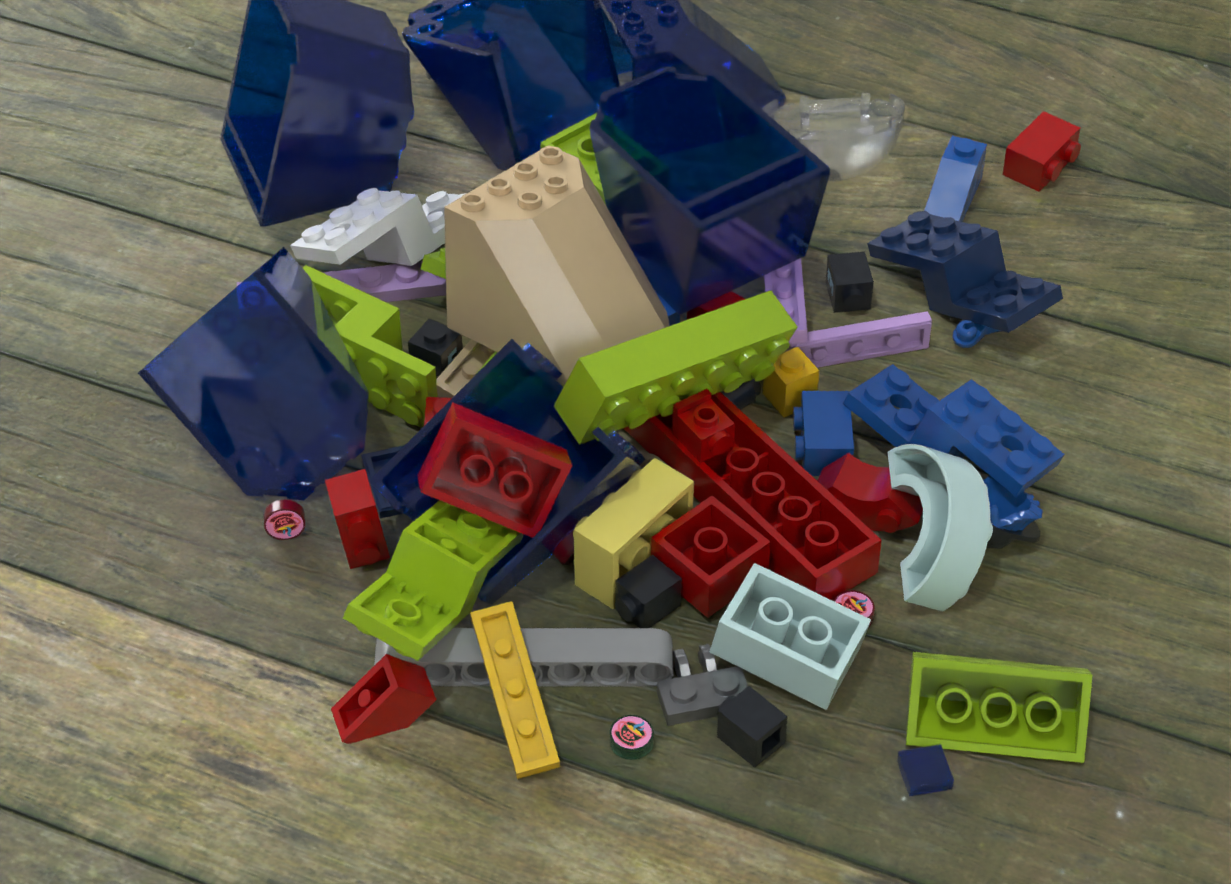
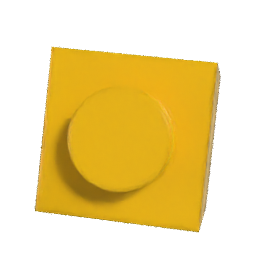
[763,347,819,418]

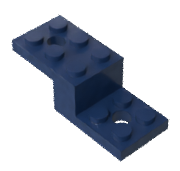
[867,211,1063,333]

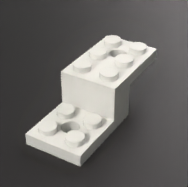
[290,188,467,266]

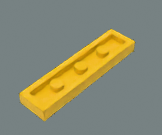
[470,601,560,779]

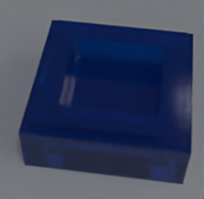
[897,744,954,796]

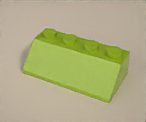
[906,652,1093,763]

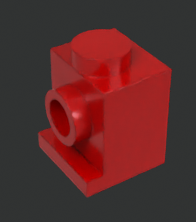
[672,389,735,463]

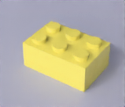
[573,458,694,609]

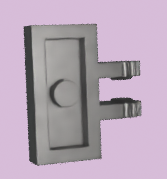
[657,644,748,726]

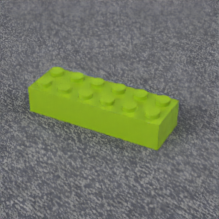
[554,290,798,445]

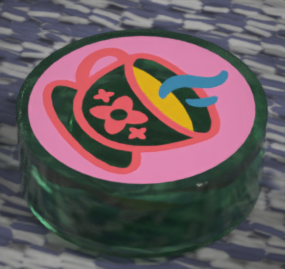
[609,715,654,760]

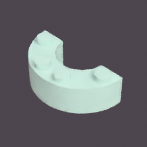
[888,444,993,611]

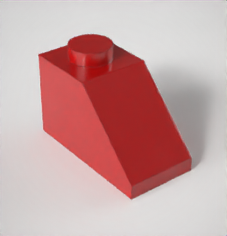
[331,654,437,744]

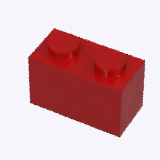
[1002,111,1081,192]
[325,469,390,569]

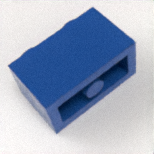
[793,391,854,476]

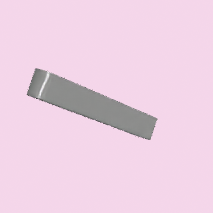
[374,628,673,687]

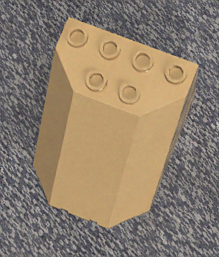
[444,145,670,385]

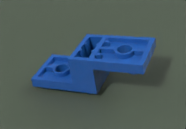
[843,364,1065,497]

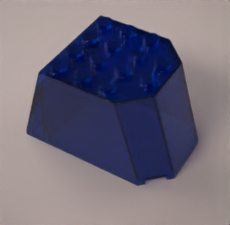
[220,0,414,227]
[590,67,830,315]

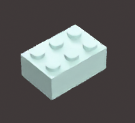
[710,563,871,710]

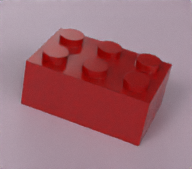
[418,402,572,539]

